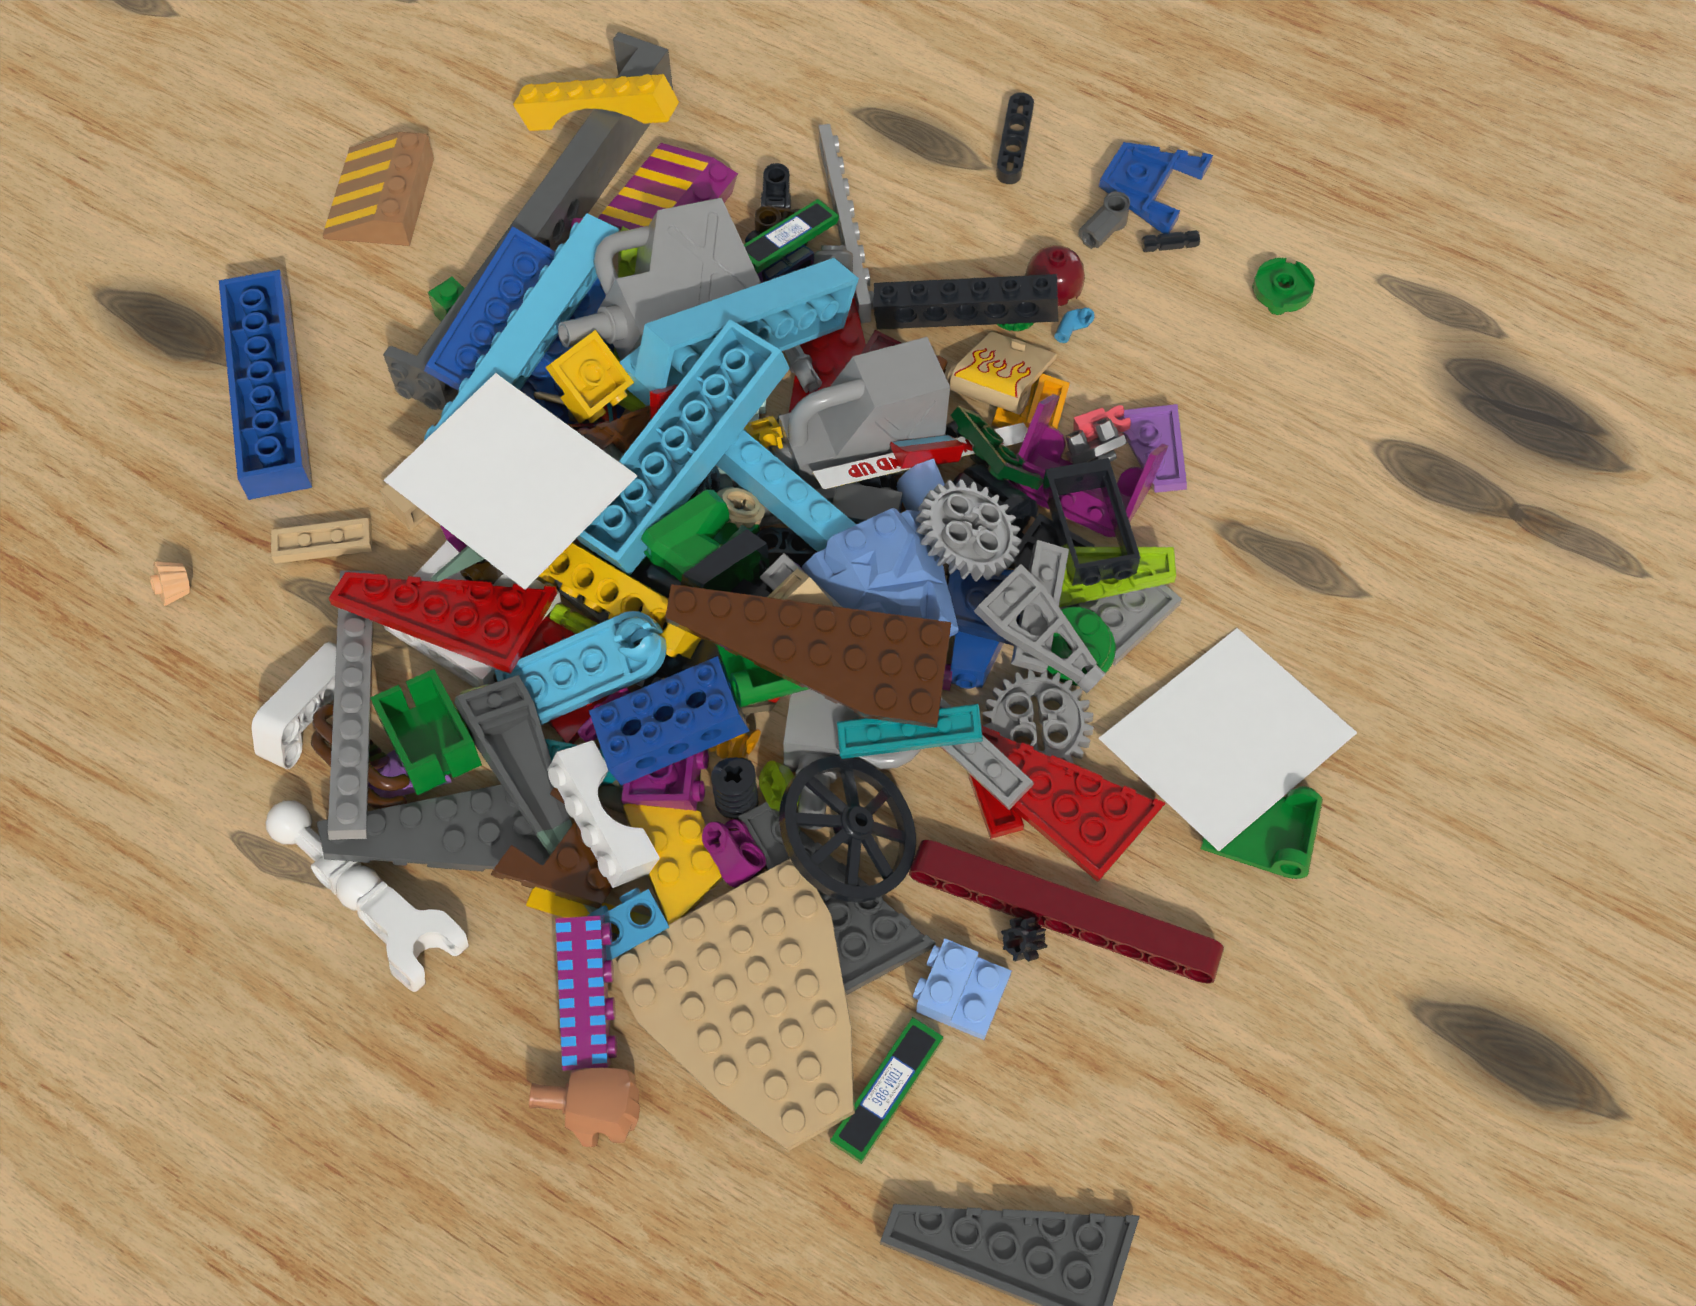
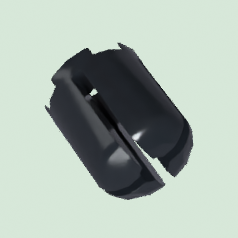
[952,464,1038,539]

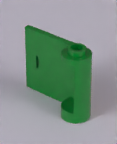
[716,644,809,708]
[1200,786,1323,879]

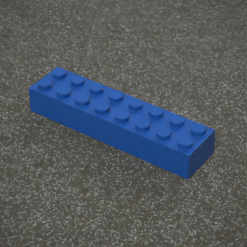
[219,270,312,500]

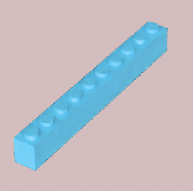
[424,213,619,441]
[620,346,857,552]

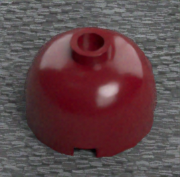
[1025,245,1085,306]

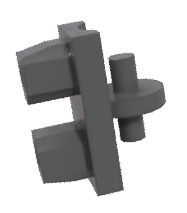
[1065,417,1127,464]

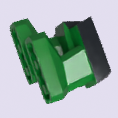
[641,490,770,592]

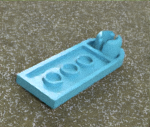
[495,611,667,725]

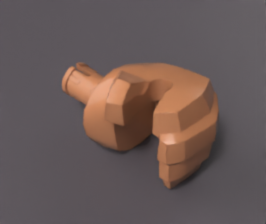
[529,1068,640,1147]

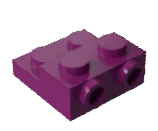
[621,749,709,811]

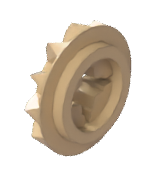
[717,487,765,529]

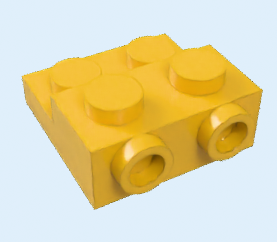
[545,330,634,424]

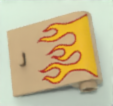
[947,331,1057,414]

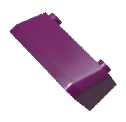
[1009,394,1168,537]

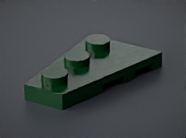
[950,406,1044,490]

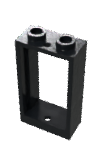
[1043,458,1141,586]

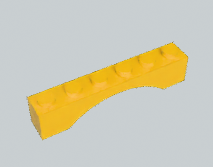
[513,74,679,131]

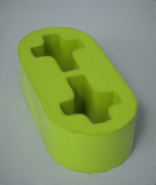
[759,761,801,811]

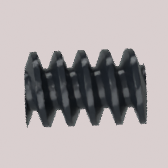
[711,757,759,819]

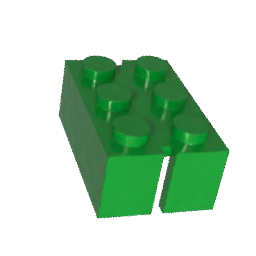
[370,669,482,795]

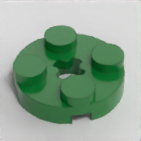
[1252,258,1315,315]

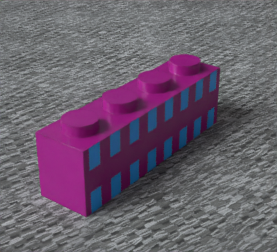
[555,915,617,1071]

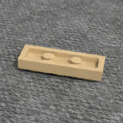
[271,517,372,564]

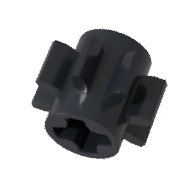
[1001,917,1048,962]

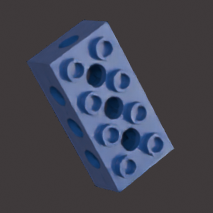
[589,656,750,786]

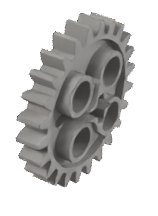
[915,480,1021,581]
[983,670,1094,763]

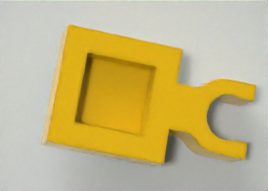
[744,415,783,449]

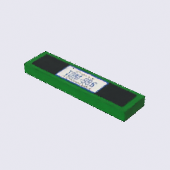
[744,199,839,274]
[830,1017,944,1164]

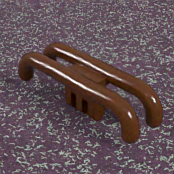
[311,703,410,810]

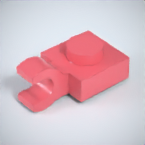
[1073,405,1131,442]

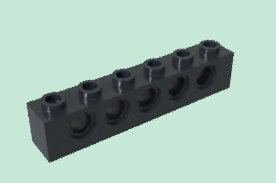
[873,274,1058,330]

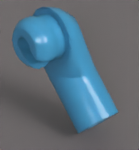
[1054,307,1095,343]

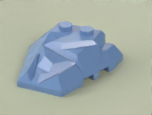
[802,508,959,637]

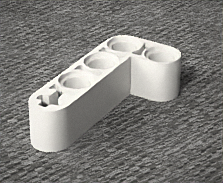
[251,642,336,769]

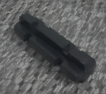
[1142,230,1200,252]

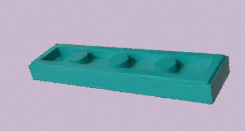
[837,704,983,759]

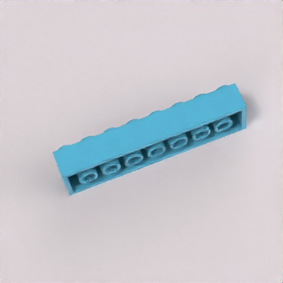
[634,258,859,391]
[577,319,790,576]

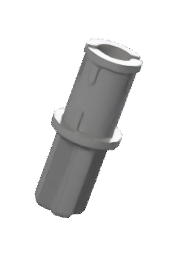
[784,345,822,393]

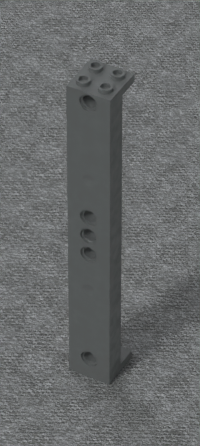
[383,32,673,410]

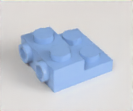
[913,939,1012,1040]

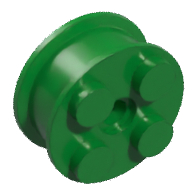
[1047,607,1116,686]

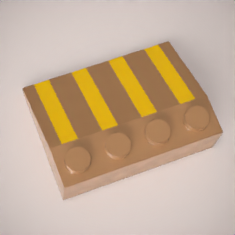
[323,132,434,246]

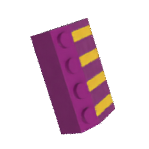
[598,143,738,232]

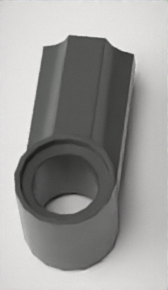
[1078,192,1130,249]

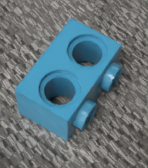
[587,887,669,960]

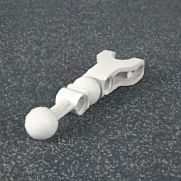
[266,801,469,992]

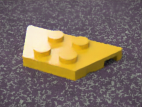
[623,804,723,925]

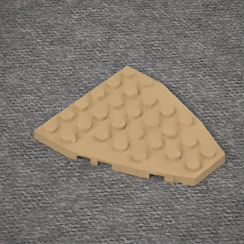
[612,859,855,1151]

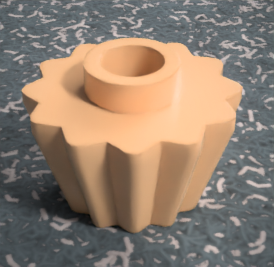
[150,561,190,606]

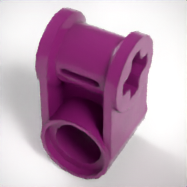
[702,819,766,888]

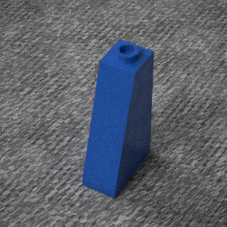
[951,570,1014,689]

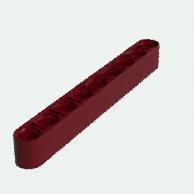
[909,840,1224,984]

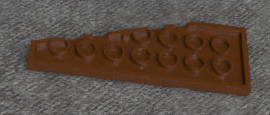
[665,584,951,728]

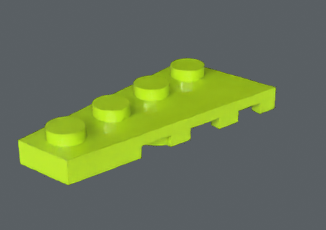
[1059,547,1176,607]

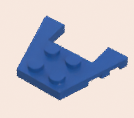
[1099,142,1213,234]

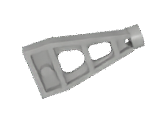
[974,564,1106,694]

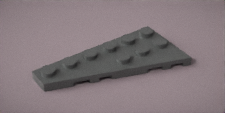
[317,784,550,872]
[738,802,936,995]
[880,1204,1140,1306]

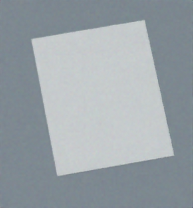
[383,373,638,590]
[1098,628,1357,851]

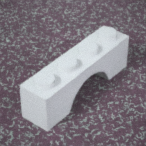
[547,741,660,888]

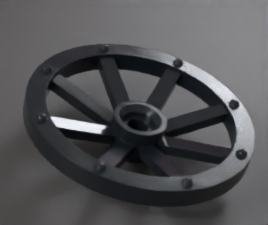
[779,756,916,902]

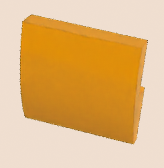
[991,373,1070,429]

